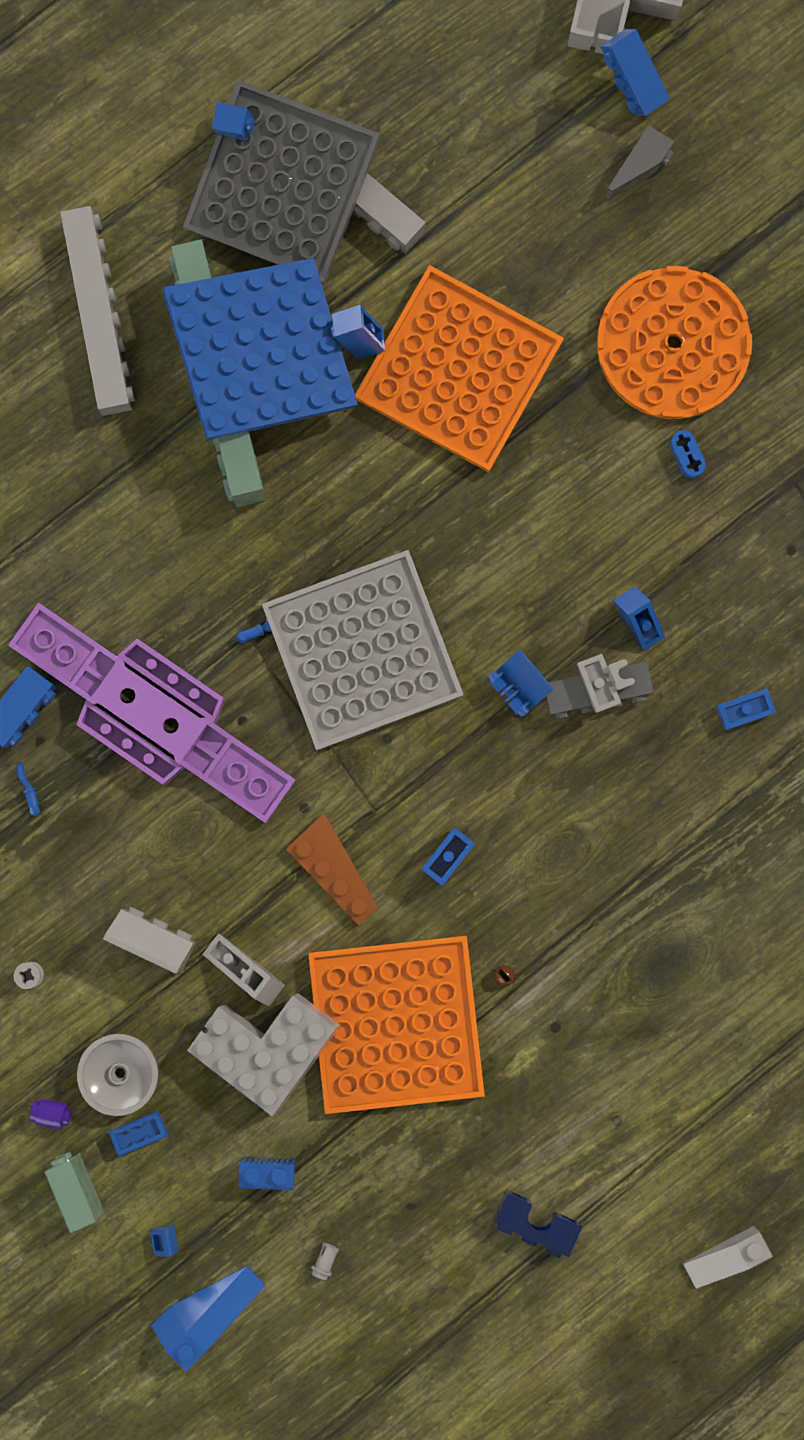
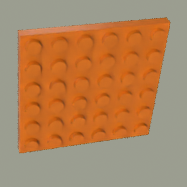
[355,265,564,473]
[308,936,485,1114]

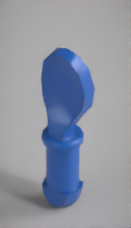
[236,619,272,643]
[16,762,40,816]

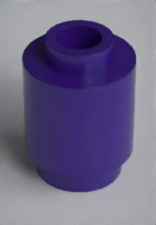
[30,1099,72,1130]

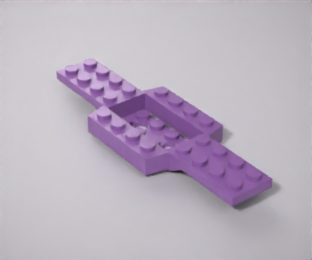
[8,603,296,823]

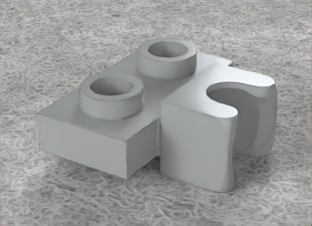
[576,654,635,713]

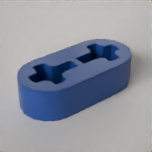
[670,430,706,479]

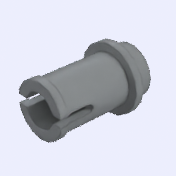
[311,1243,339,1280]

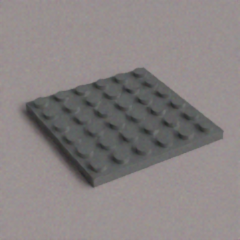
[183,80,382,284]

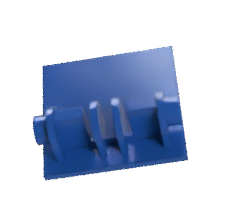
[487,649,554,717]

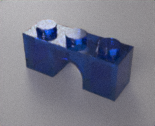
[493,1189,582,1258]

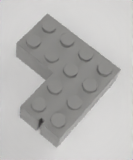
[568,0,683,54]
[187,993,341,1116]

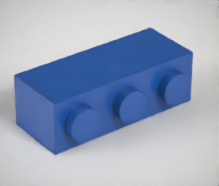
[600,29,670,116]
[0,666,57,749]

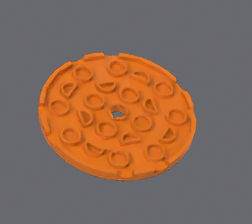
[597,266,752,419]

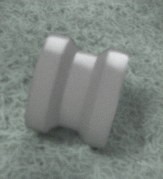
[14,962,44,989]

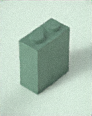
[45,1152,104,1233]

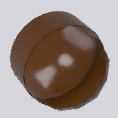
[493,965,515,987]

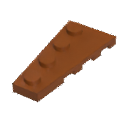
[286,813,378,925]

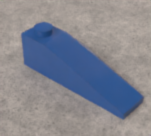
[152,1266,266,1371]

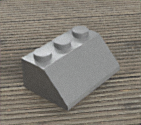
[103,907,196,974]

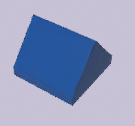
[150,1224,178,1257]

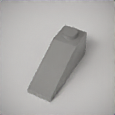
[202,933,285,1006]
[683,1226,773,1288]

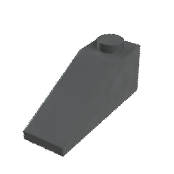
[605,125,674,200]

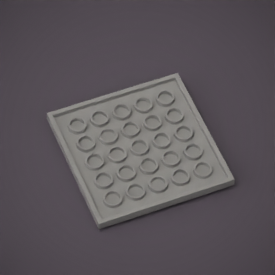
[262,550,464,751]

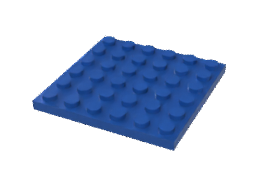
[163,258,358,441]

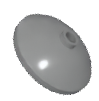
[77,1034,158,1116]

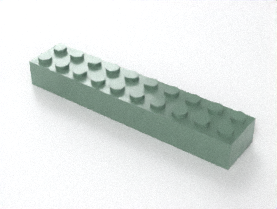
[169,239,266,508]

